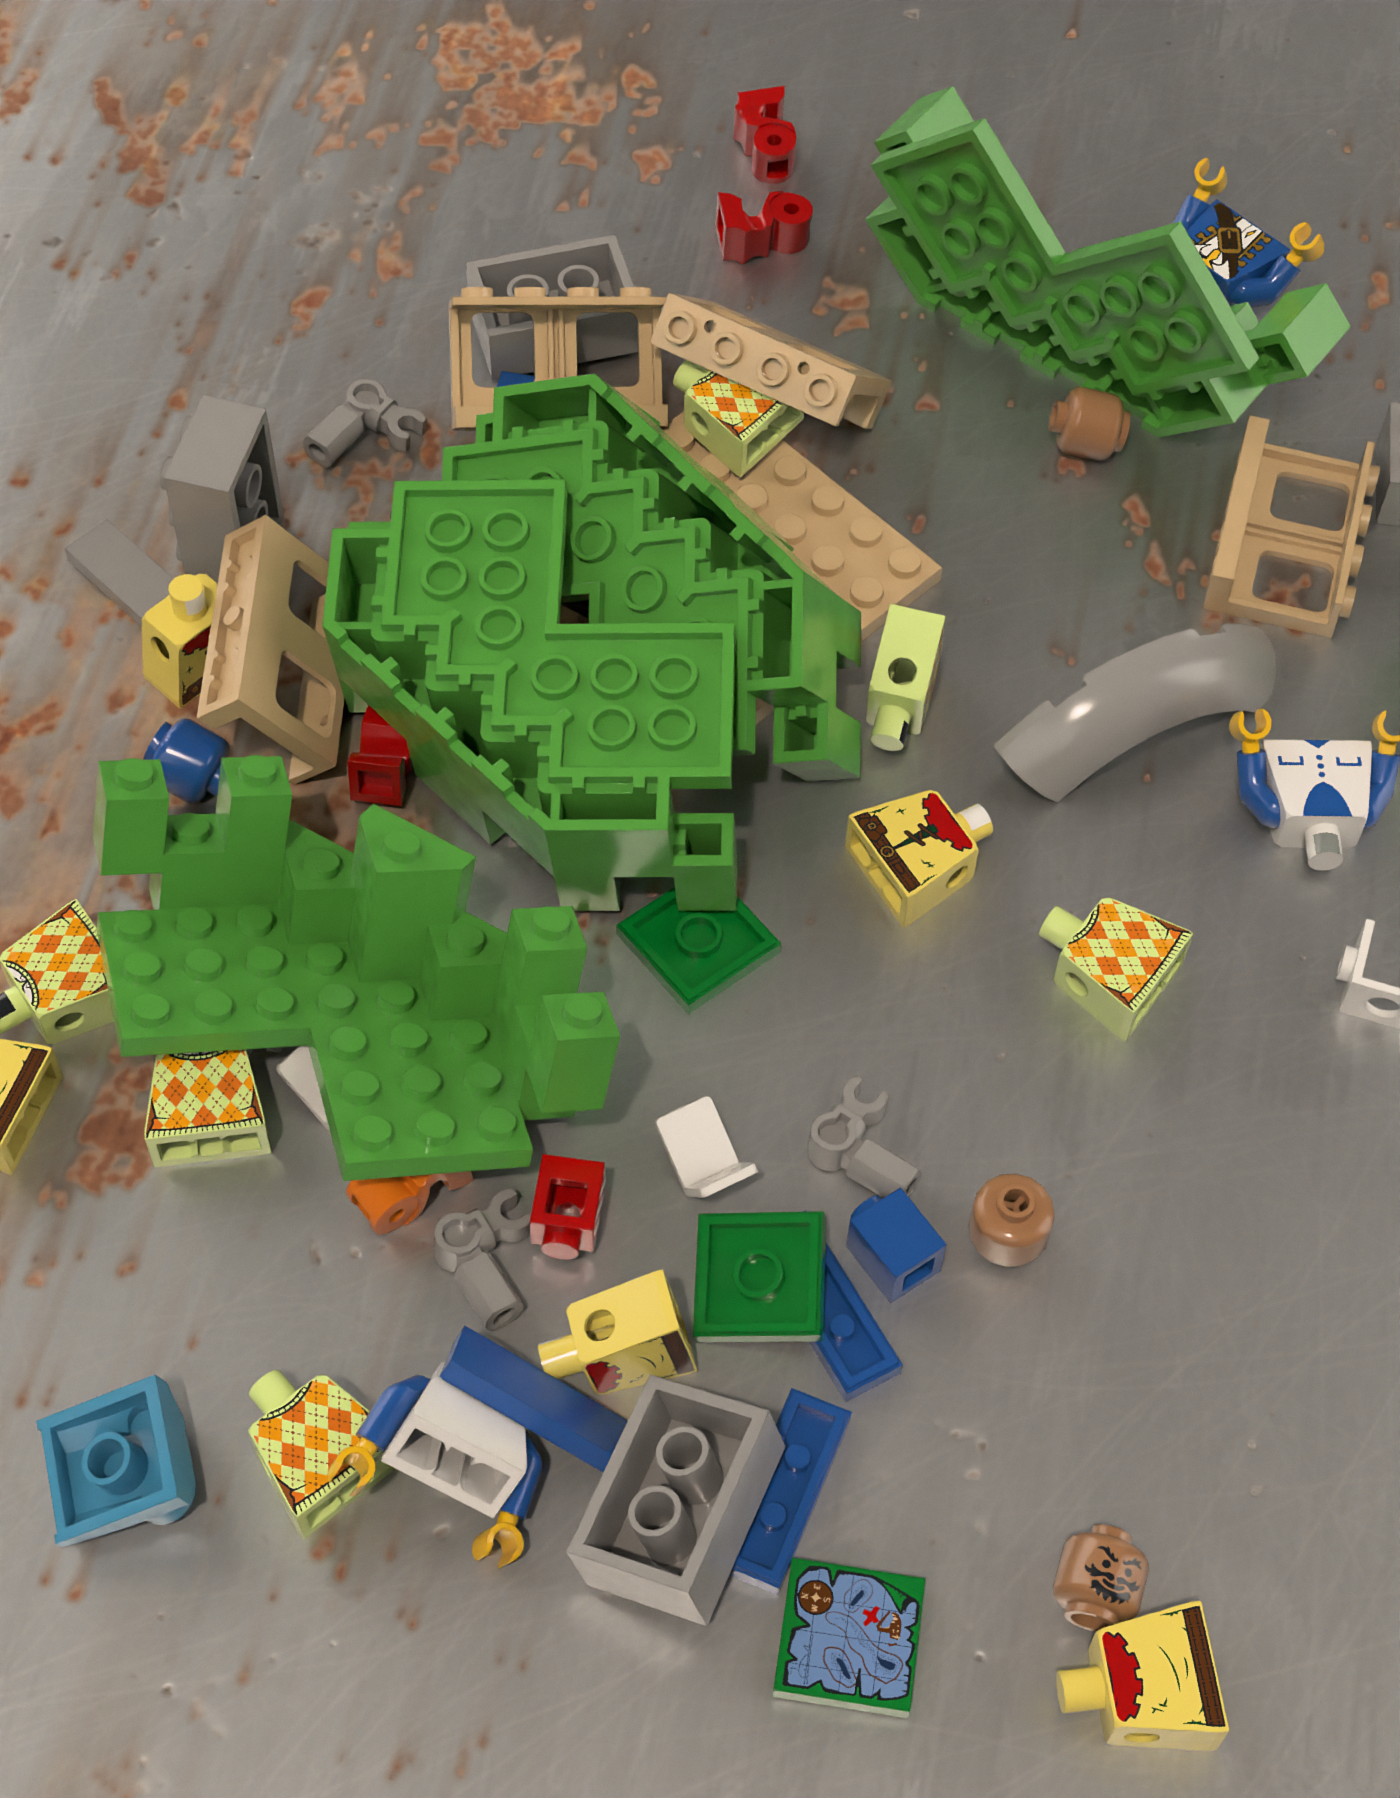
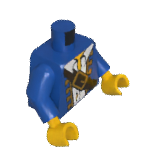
[1173,158,1324,308]

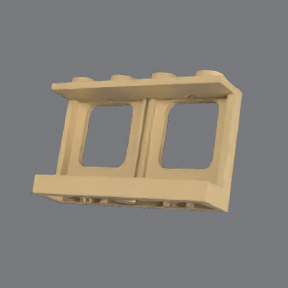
[449,287,668,431]
[649,293,892,429]
[1203,415,1380,638]
[196,515,344,784]

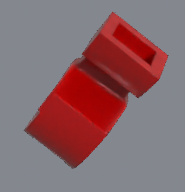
[733,85,797,184]
[715,191,813,264]
[347,705,412,806]

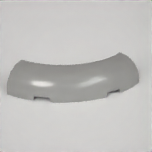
[993,623,1277,803]

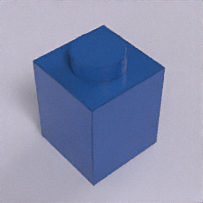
[846,1187,947,1304]

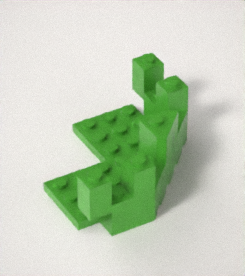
[865,86,1351,438]
[442,373,861,782]
[322,479,738,911]
[93,755,620,1181]

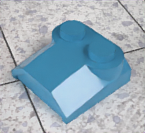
[36,1374,196,1547]

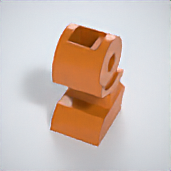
[346,1171,474,1235]

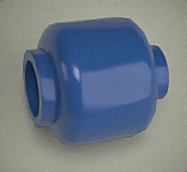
[143,718,229,803]

